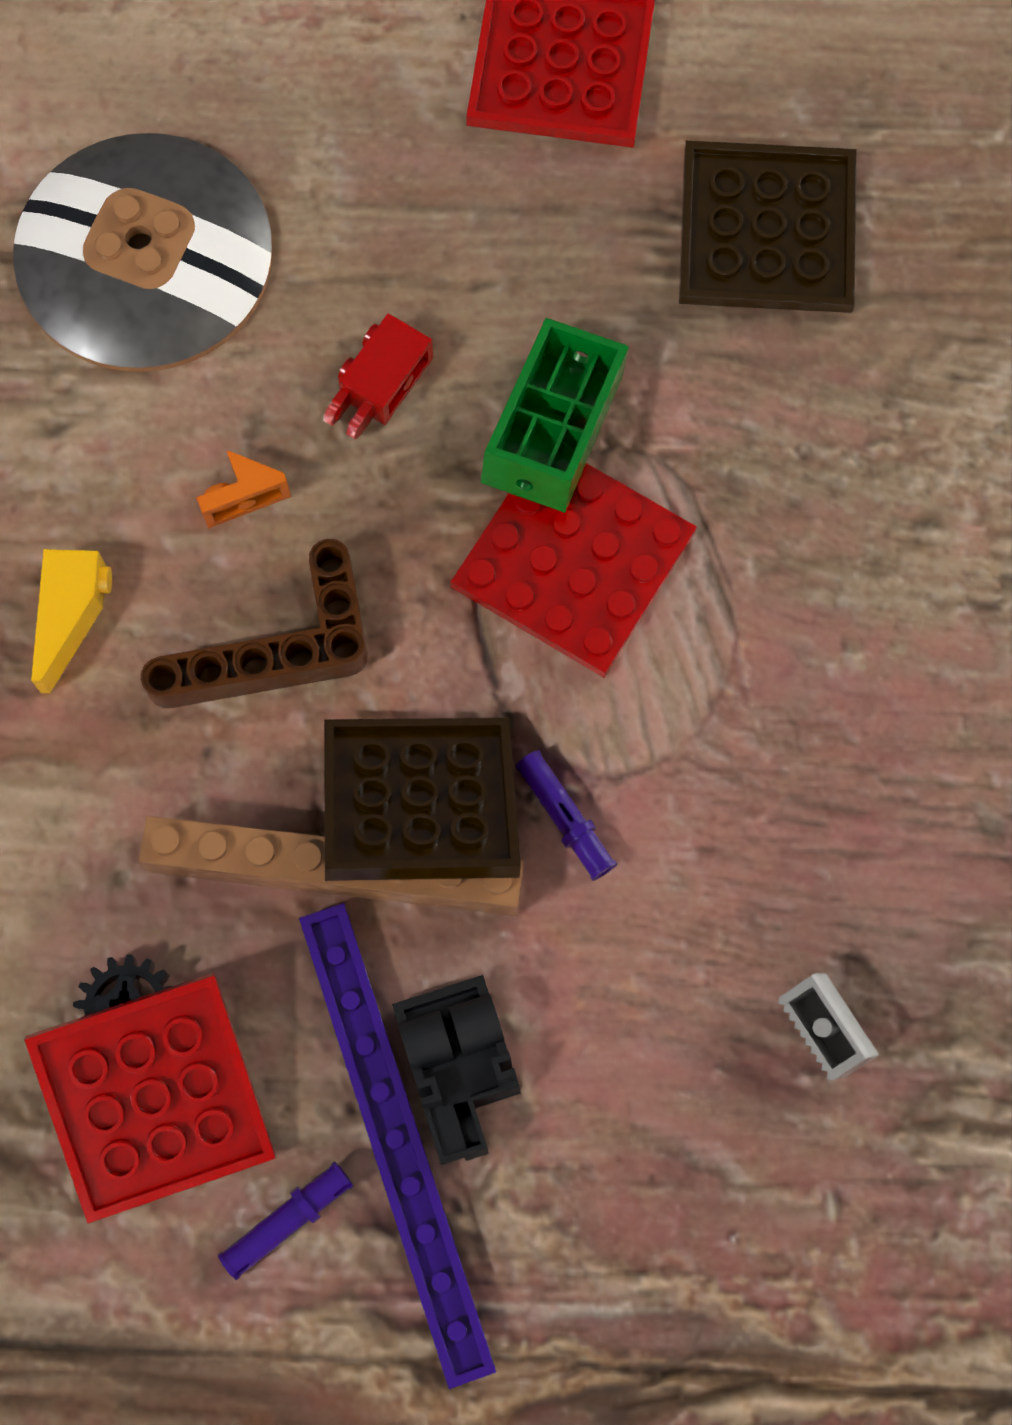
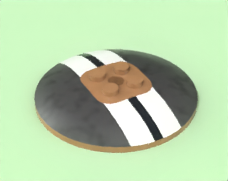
[13,133,273,372]

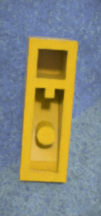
[31,549,112,693]

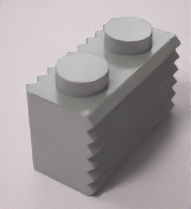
[778,973,879,1080]

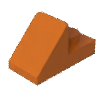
[196,451,291,529]

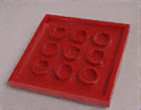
[466,0,655,148]
[450,463,697,678]
[24,972,276,1224]

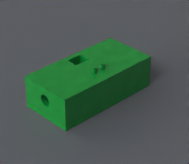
[480,318,629,513]

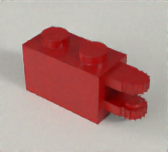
[323,313,433,439]

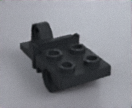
[392,975,521,1165]

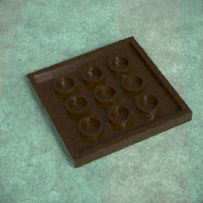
[679,140,857,313]
[324,718,521,881]

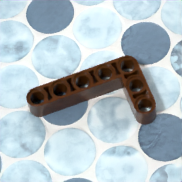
[140,539,368,708]

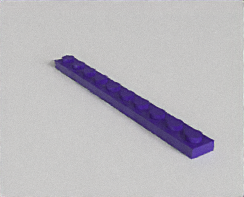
[299,903,497,1389]

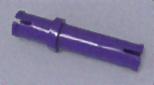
[515,750,617,881]
[218,1161,354,1280]

